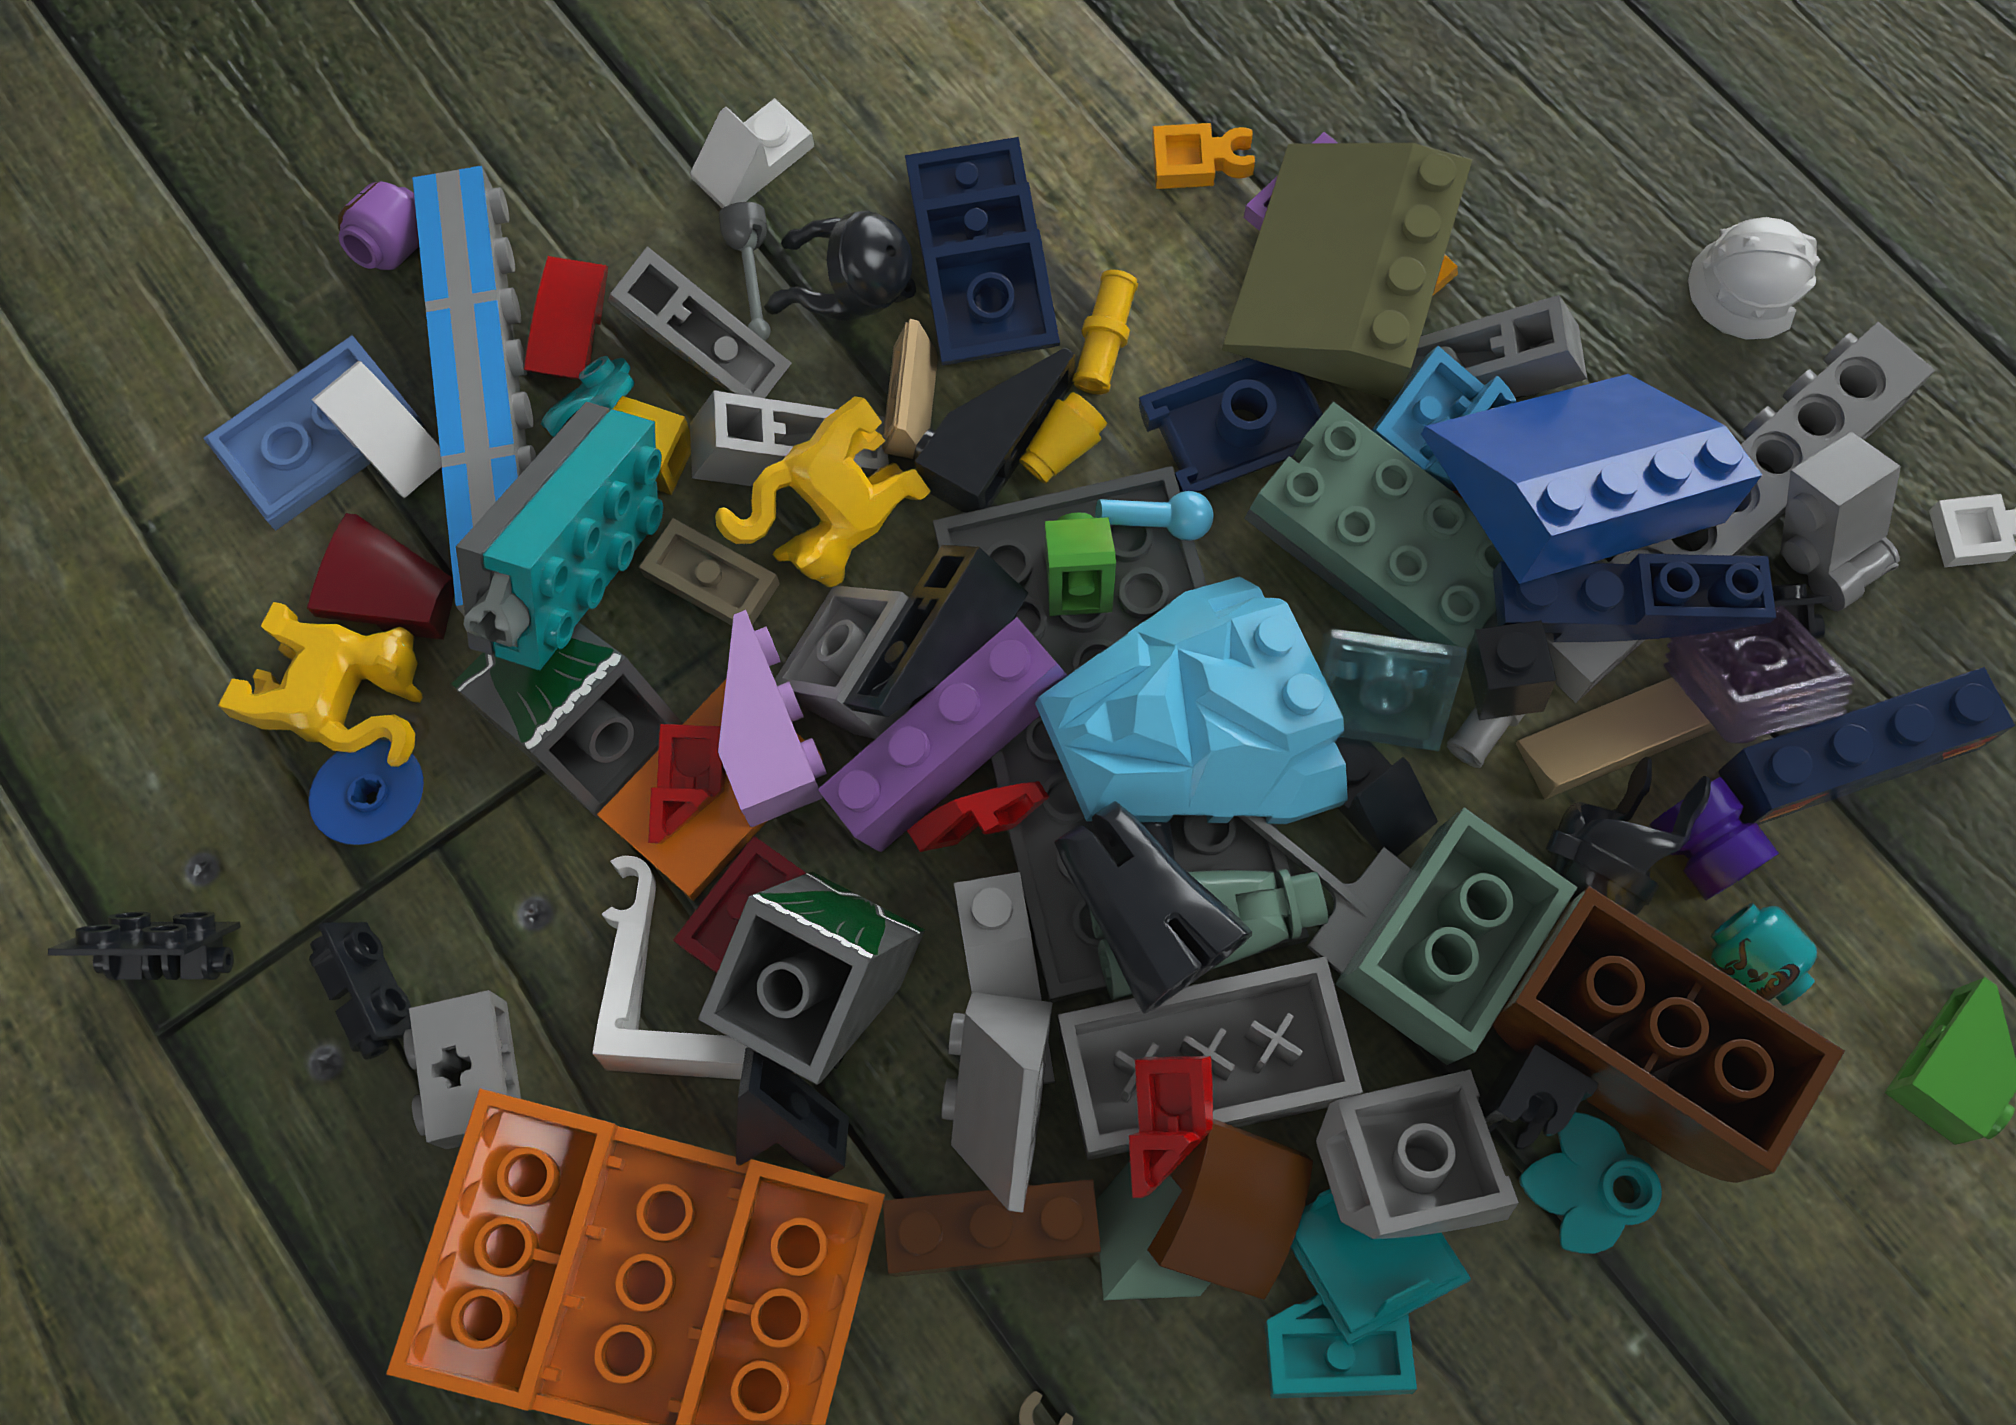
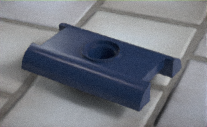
[1139,358,1323,493]

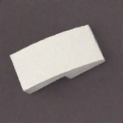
[311,361,442,498]

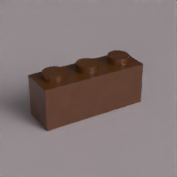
[883,1179,1101,1277]

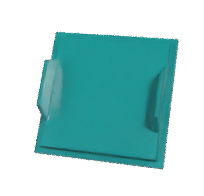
[1291,1188,1471,1345]

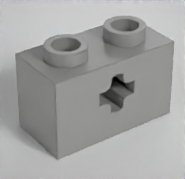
[404,990,521,1149]

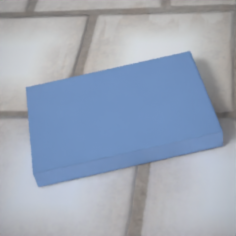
[203,335,424,531]

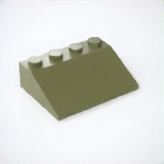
[1222,143,1472,401]

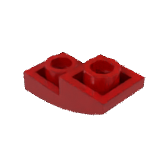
[524,256,608,380]

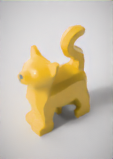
[715,396,931,587]
[218,602,423,767]

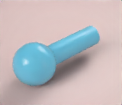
[1095,491,1214,541]

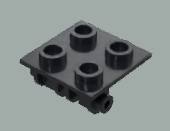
[48,911,241,980]

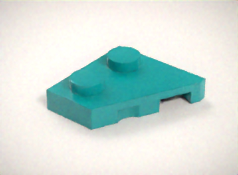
[1265,1294,1417,1399]

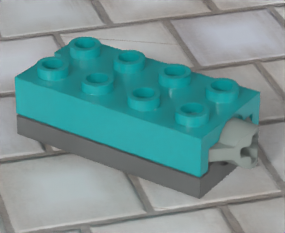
[456,402,663,671]

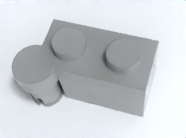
[1780,431,1901,611]

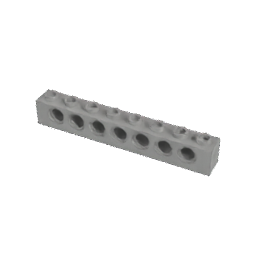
[1545,322,1935,703]

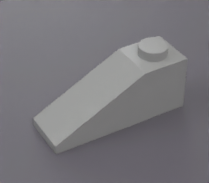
[608,246,792,398]
[1389,295,1587,404]
[690,391,889,486]
[954,872,1055,1085]

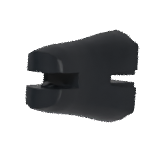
[1054,801,1252,1014]

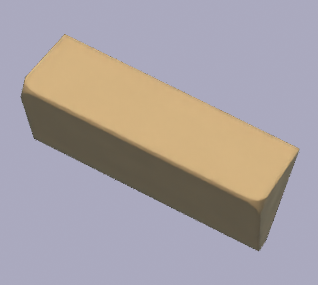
[881,319,938,459]

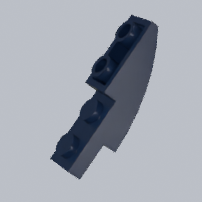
[1493,553,1776,642]

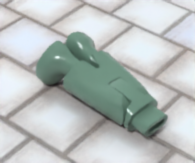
[1089,869,1328,1000]

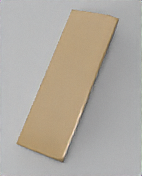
[1516,671,1729,799]

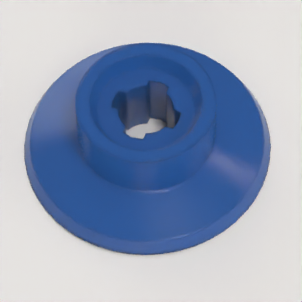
[309,739,424,845]

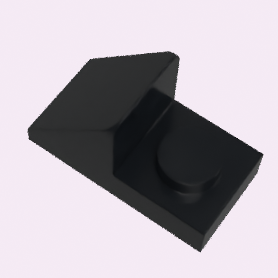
[1335,723,1438,857]
[736,1047,849,1179]

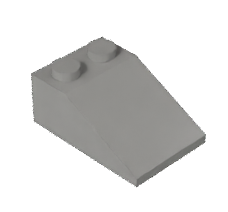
[942,992,1053,1213]

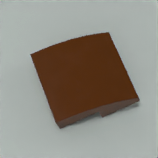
[1147,1119,1313,1300]

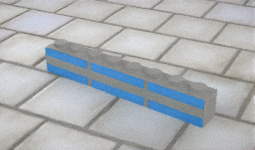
[412,166,536,617]

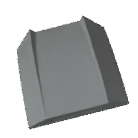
[1316,1070,1519,1239]

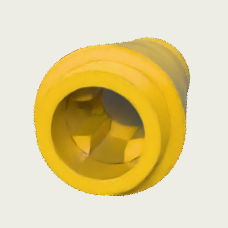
[1019,392,1107,484]

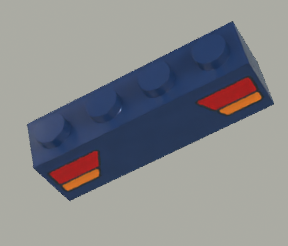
[1718,667,2015,825]

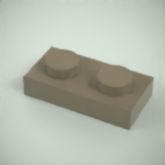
[639,518,780,626]

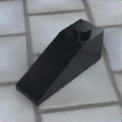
[913,348,1075,513]
[843,545,1028,717]

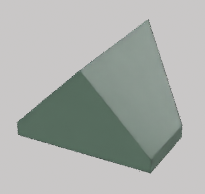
[1096,1161,1211,1300]

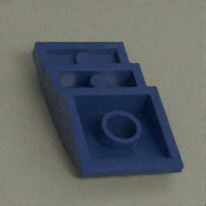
[905,137,1060,366]

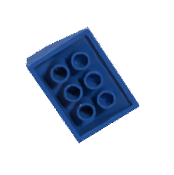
[1421,374,1762,584]

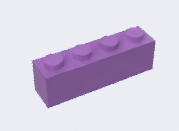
[818,617,1068,852]

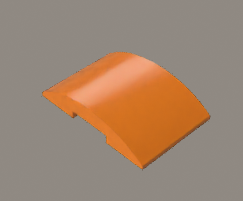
[386,1088,885,1425]

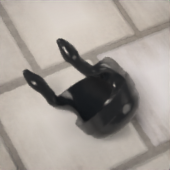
[764,211,916,321]
[1546,756,1711,915]

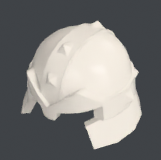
[1688,217,1820,340]

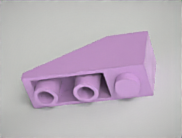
[718,610,827,827]

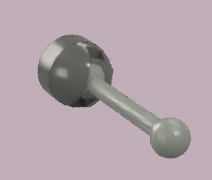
[718,202,771,341]

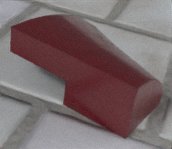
[307,513,454,640]

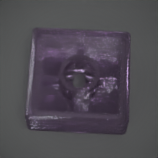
[1664,605,1855,743]

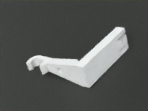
[593,856,796,1080]

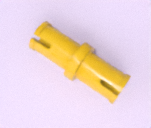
[1072,270,1138,395]

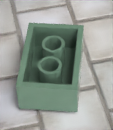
[1335,807,1577,1065]

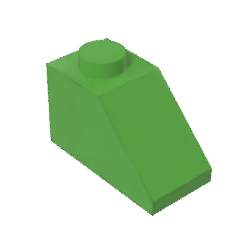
[1045,513,1116,616]
[1884,977,2016,1145]

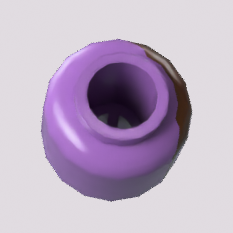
[338,181,419,270]

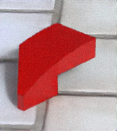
[648,724,726,844]
[907,781,1049,852]
[1129,1056,1213,1198]

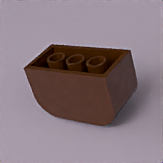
[1493,886,1845,1183]

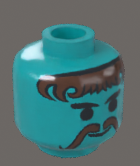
[1711,903,1817,1006]

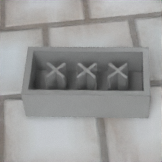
[1058,957,1363,1161]

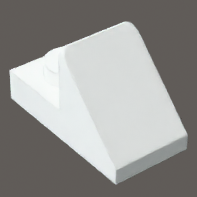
[690,98,815,209]

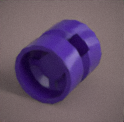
[1649,777,1779,901]

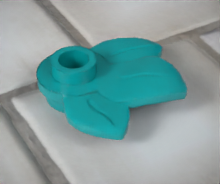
[541,356,635,437]
[1519,1112,1662,1254]

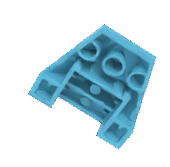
[1035,576,1348,824]

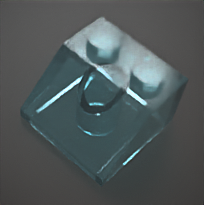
[1317,629,1467,751]

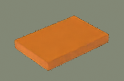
[597,679,824,901]

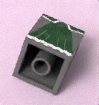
[451,622,683,819]
[698,871,925,1084]

